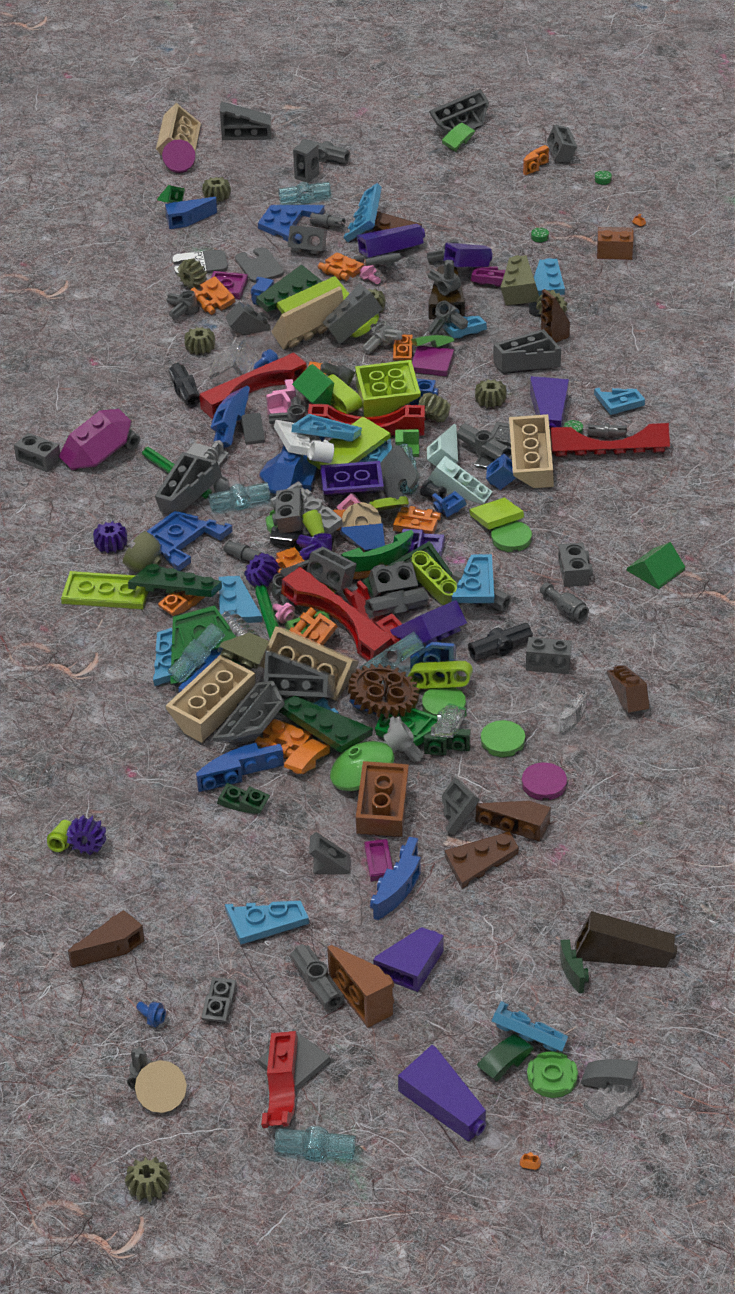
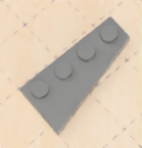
[270,481,343,534]

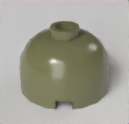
[123,531,162,572]

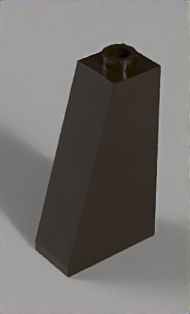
[428,266,465,320]
[575,911,678,968]

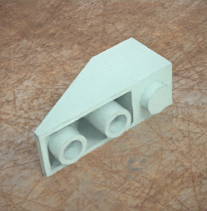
[427,424,458,467]
[427,456,493,504]

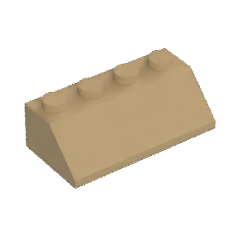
[156,103,201,155]
[271,286,344,350]
[509,414,554,488]
[259,626,359,701]
[166,655,255,743]

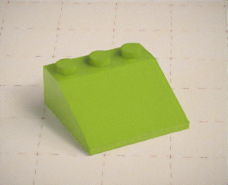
[355,360,421,417]

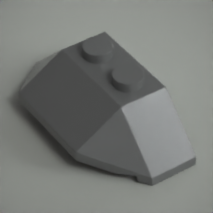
[429,89,489,132]
[212,681,285,745]

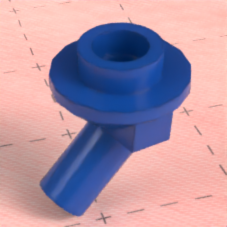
[252,349,278,370]
[136,1002,166,1027]

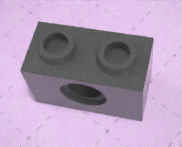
[293,140,319,183]

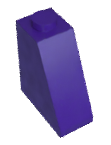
[444,243,493,267]
[373,927,444,992]

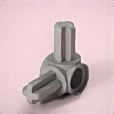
[363,321,403,354]
[384,716,423,762]

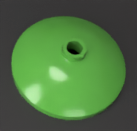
[330,741,394,791]

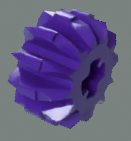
[93,521,128,554]
[244,552,280,587]
[66,815,107,855]

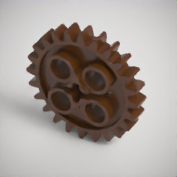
[348,664,419,718]

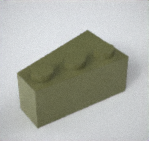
[500,255,539,306]

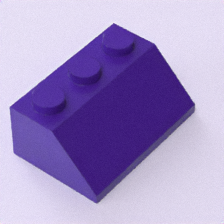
[320,461,384,496]
[390,600,467,646]

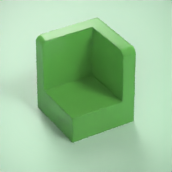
[395,430,419,457]

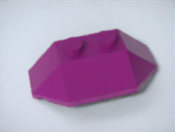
[59,409,132,470]

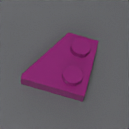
[471,266,505,287]

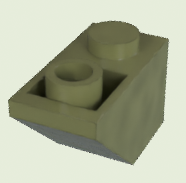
[217,632,269,669]

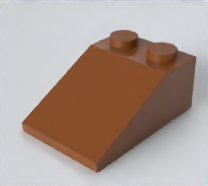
[597,227,633,260]
[356,761,409,837]
[327,945,395,1028]

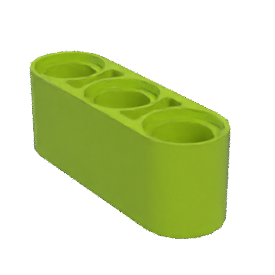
[327,374,363,414]
[411,551,457,605]
[408,661,473,689]

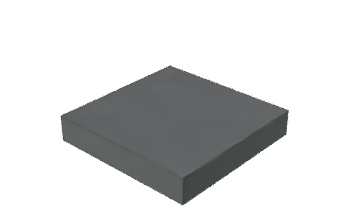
[258,1029,330,1092]

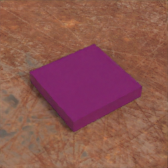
[211,271,248,300]
[412,345,454,376]

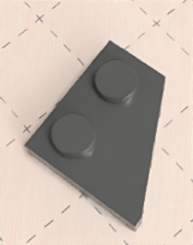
[442,777,480,835]

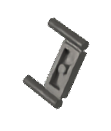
[354,252,401,267]

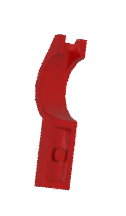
[343,580,419,656]
[261,1031,298,1128]

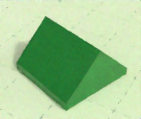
[292,364,334,405]
[626,542,685,590]

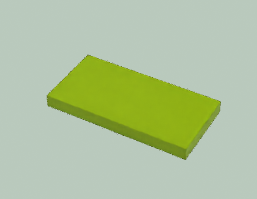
[276,276,349,314]
[307,417,391,470]
[61,571,149,609]

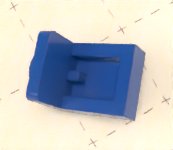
[432,491,467,517]

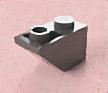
[225,301,270,335]

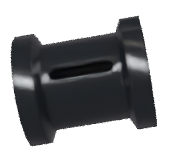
[420,480,447,499]

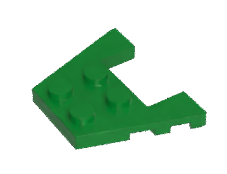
[170,605,241,686]
[375,703,467,746]

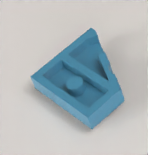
[442,316,487,338]
[594,388,645,415]

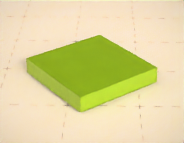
[469,497,524,529]

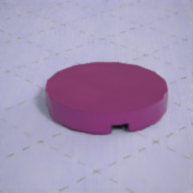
[162,139,196,173]
[521,762,567,800]

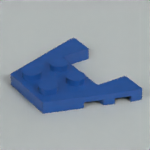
[258,205,325,244]
[147,511,233,571]

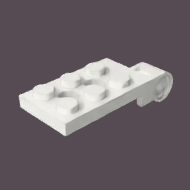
[274,420,334,463]

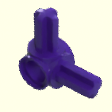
[297,533,332,560]

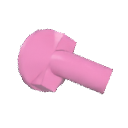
[359,265,381,284]
[272,603,295,623]

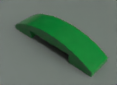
[341,530,414,572]

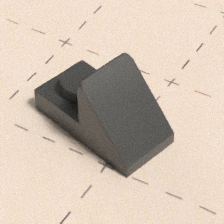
[240,413,265,445]
[309,832,350,874]

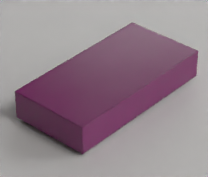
[364,839,393,882]

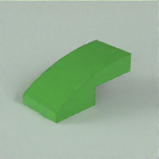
[442,123,475,152]
[411,335,454,347]

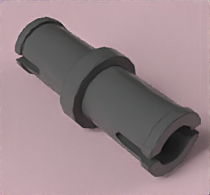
[310,213,346,229]
[587,423,627,439]
[223,540,262,561]

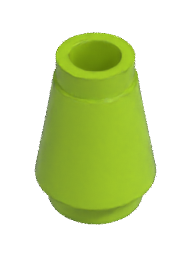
[302,510,325,537]
[47,820,71,852]

